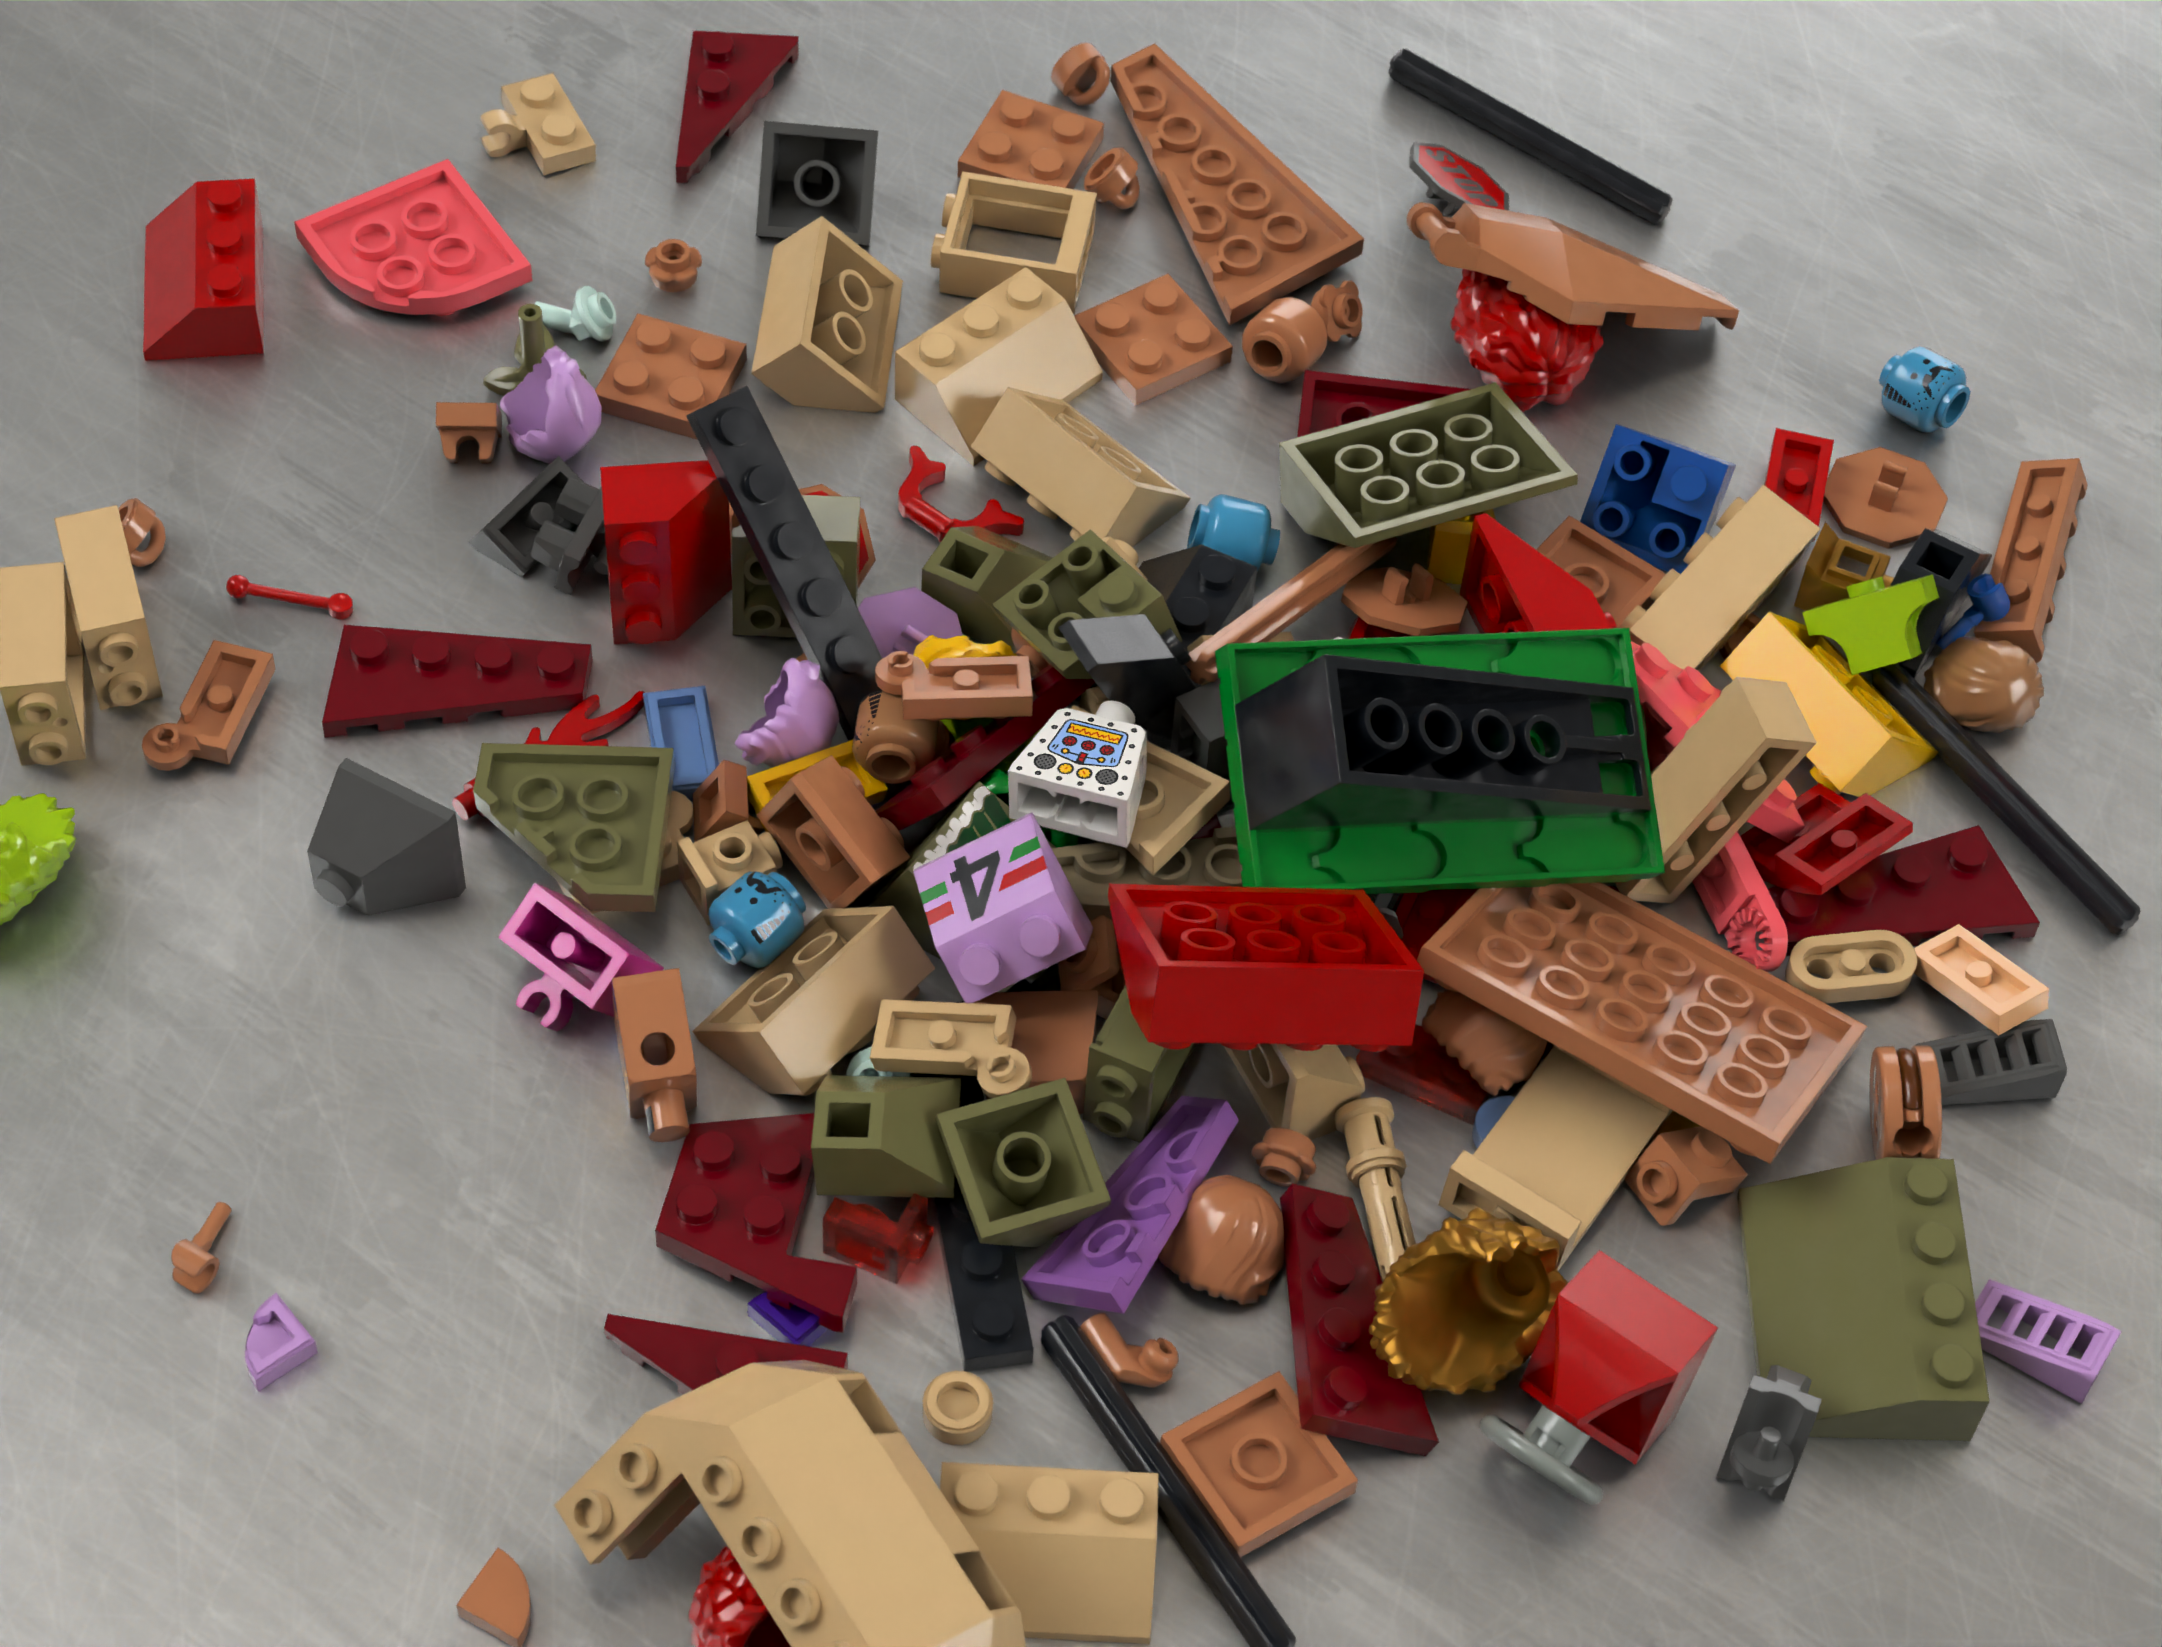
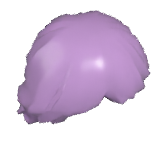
[500,346,602,464]
[735,658,839,767]

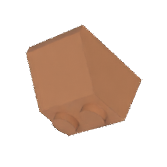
[756,755,911,909]

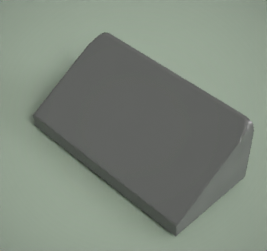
[469,456,584,577]

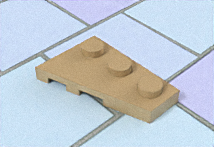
[1070,705,1230,875]

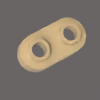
[1785,930,1917,1004]

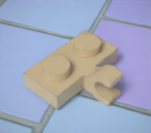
[480,73,596,175]

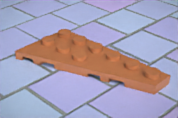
[1110,43,1364,326]

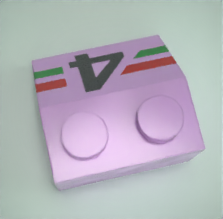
[913,812,1093,1003]

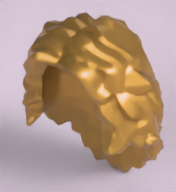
[1369,1208,1568,1395]

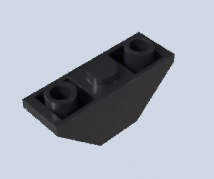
[1890,528,1992,679]

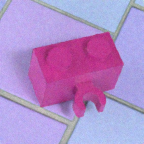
[498,883,664,1032]

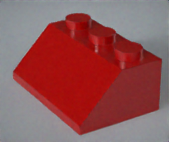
[143,178,264,361]
[600,460,732,645]

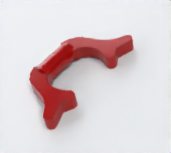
[898,446,1024,543]

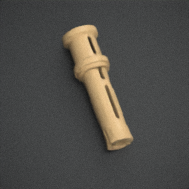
[1334,1097,1416,1282]

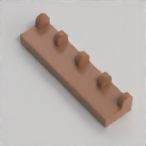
[1974,458,2088,663]

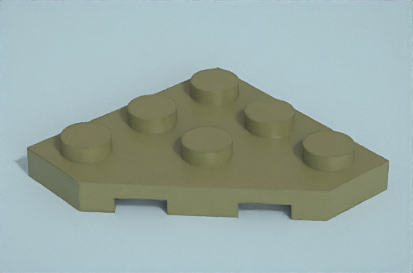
[473,743,675,912]

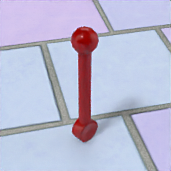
[226,575,353,620]

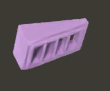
[1975,1279,2121,1404]

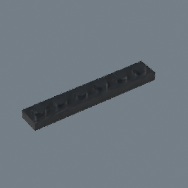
[686,386,882,741]
[910,1001,1034,1372]

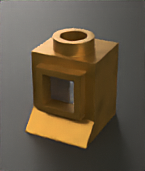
[1794,521,1894,611]

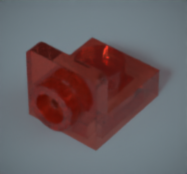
[823,1193,934,1284]

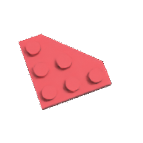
[1631,641,1805,843]

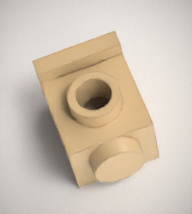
[677,820,783,925]

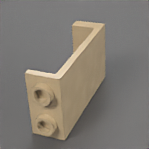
[1438,1045,1672,1271]

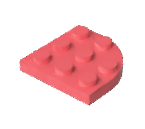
[294,159,532,316]

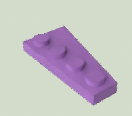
[1021,1096,1239,1314]

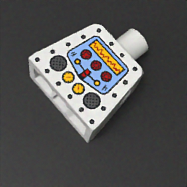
[1008,700,1147,848]

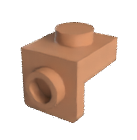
[1058,915,1126,1020]
[1625,1126,1748,1226]

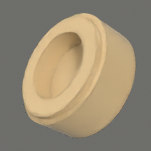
[922,1371,993,1445]

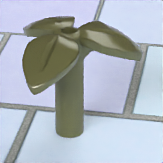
[483,304,587,396]

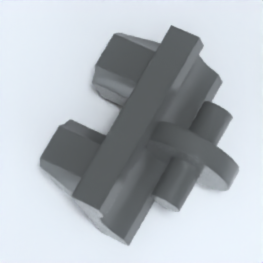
[530,478,608,595]
[1717,1365,1822,1501]

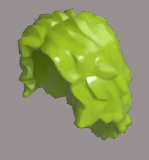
[0,793,77,926]

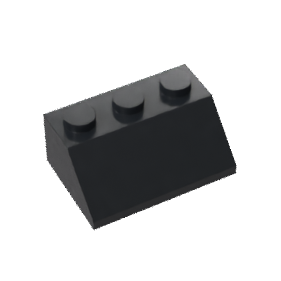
[1075,545,1257,740]

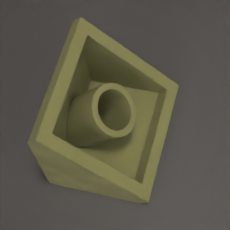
[935,1078,1111,1248]

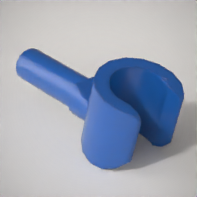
[1937,573,2010,650]

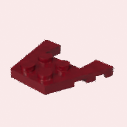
[655,1113,857,1333]

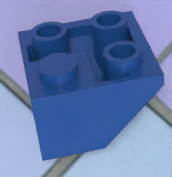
[1580,424,1736,574]

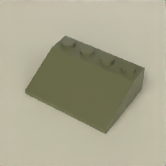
[1279,382,1578,548]
[1737,1157,1990,1441]

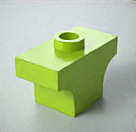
[1802,574,1939,675]

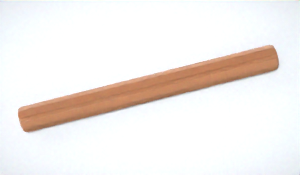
[1185,537,1397,684]

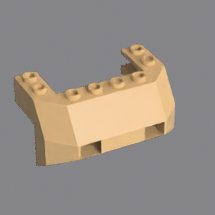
[554,1360,1026,1647]

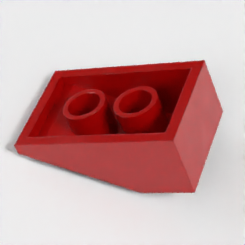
[1459,513,1617,634]

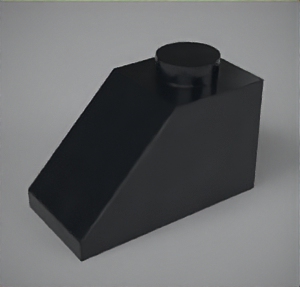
[1058,614,1196,726]

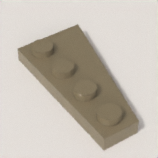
[1051,826,1242,921]

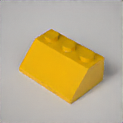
[1720,612,1938,797]

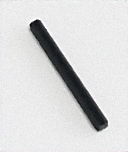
[1388,49,1673,224]
[1871,663,2141,935]
[1041,1315,1296,1647]

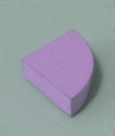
[245,1293,318,1392]

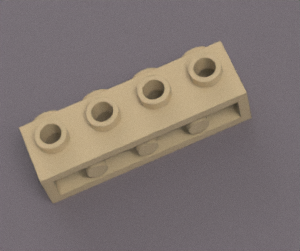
[1619,484,1821,672]
[1615,677,1817,903]

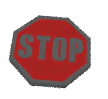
[1409,142,1509,216]

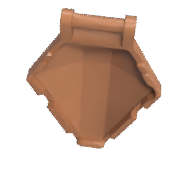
[1406,202,1739,331]

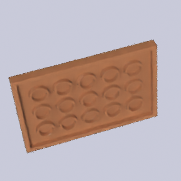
[1417,883,1867,1164]

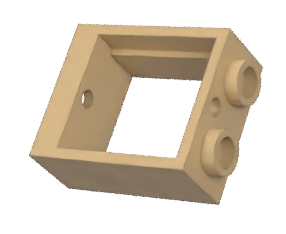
[931,172,1097,314]
[54,505,163,710]
[0,562,86,766]

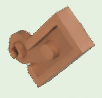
[142,640,276,771]
[875,651,1033,721]

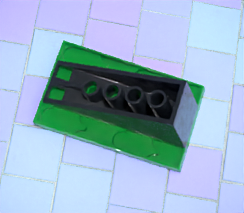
[1215,628,1665,894]

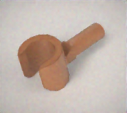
[171,1202,232,1294]

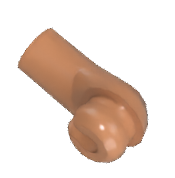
[1080,1313,1179,1388]

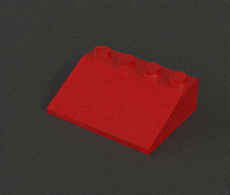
[1108,884,1424,1052]

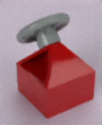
[1480,1250,1718,1505]

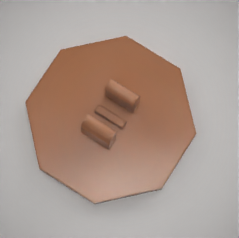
[1823,447,1948,549]
[1341,563,1468,636]

